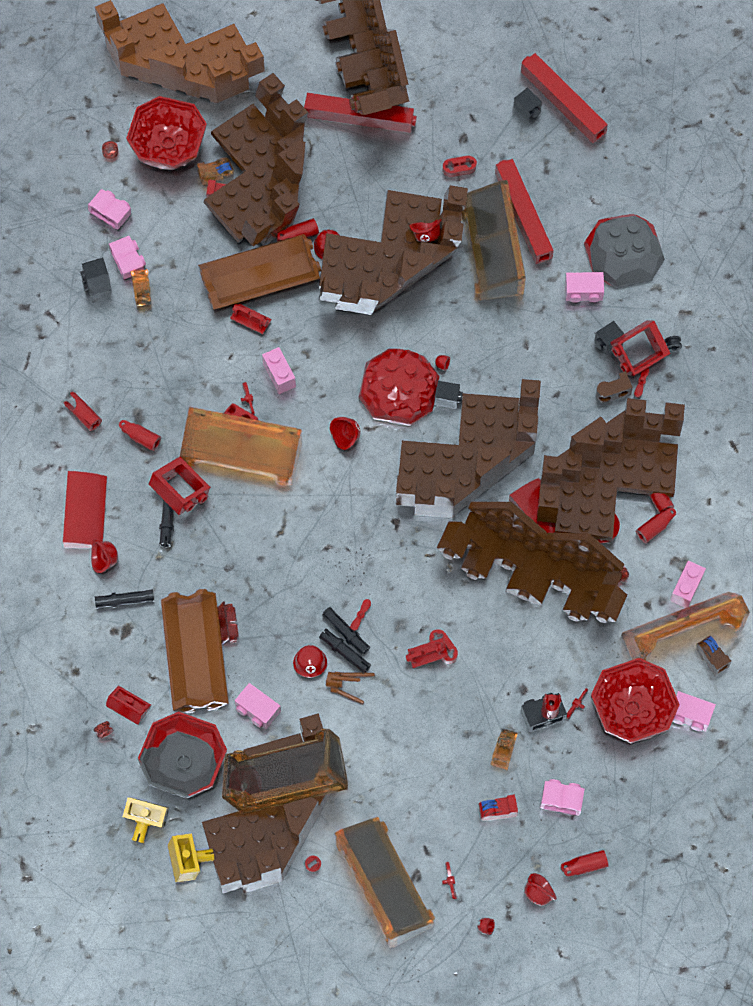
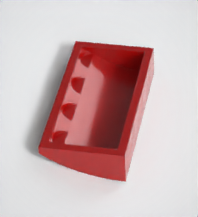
[63,471,107,548]
[509,478,555,533]

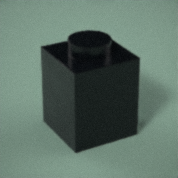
[513,87,542,121]
[594,321,624,354]
[434,381,463,409]

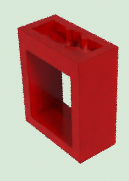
[610,320,671,376]
[149,457,211,515]

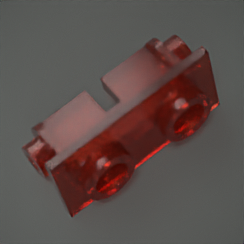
[217,601,239,645]

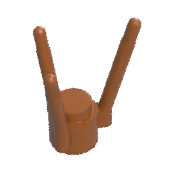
[326,671,375,704]

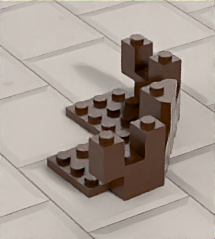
[315,0,410,115]
[203,73,308,247]
[319,185,468,315]
[396,379,541,518]
[537,398,685,541]
[437,502,628,623]
[202,713,336,894]

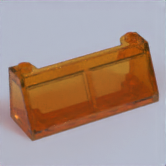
[180,407,302,486]
[621,592,750,660]

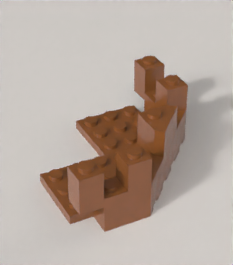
[95,0,265,103]

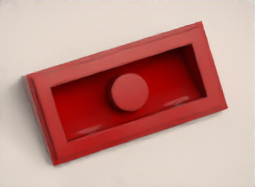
[106,685,151,725]

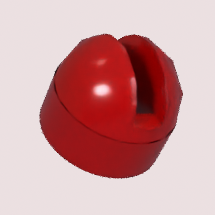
[435,355,450,371]
[304,855,321,872]
[477,918,495,935]

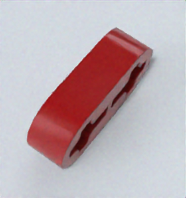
[442,156,477,177]
[429,629,458,664]

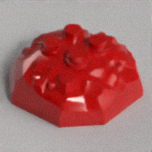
[126,96,207,170]
[359,349,440,426]
[591,658,680,743]

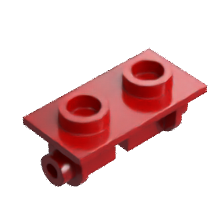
[230,303,272,335]
[406,638,449,668]

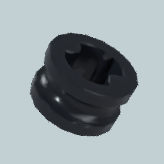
[664,336,682,351]

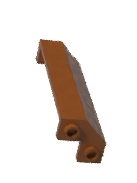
[198,234,321,310]
[161,589,229,713]

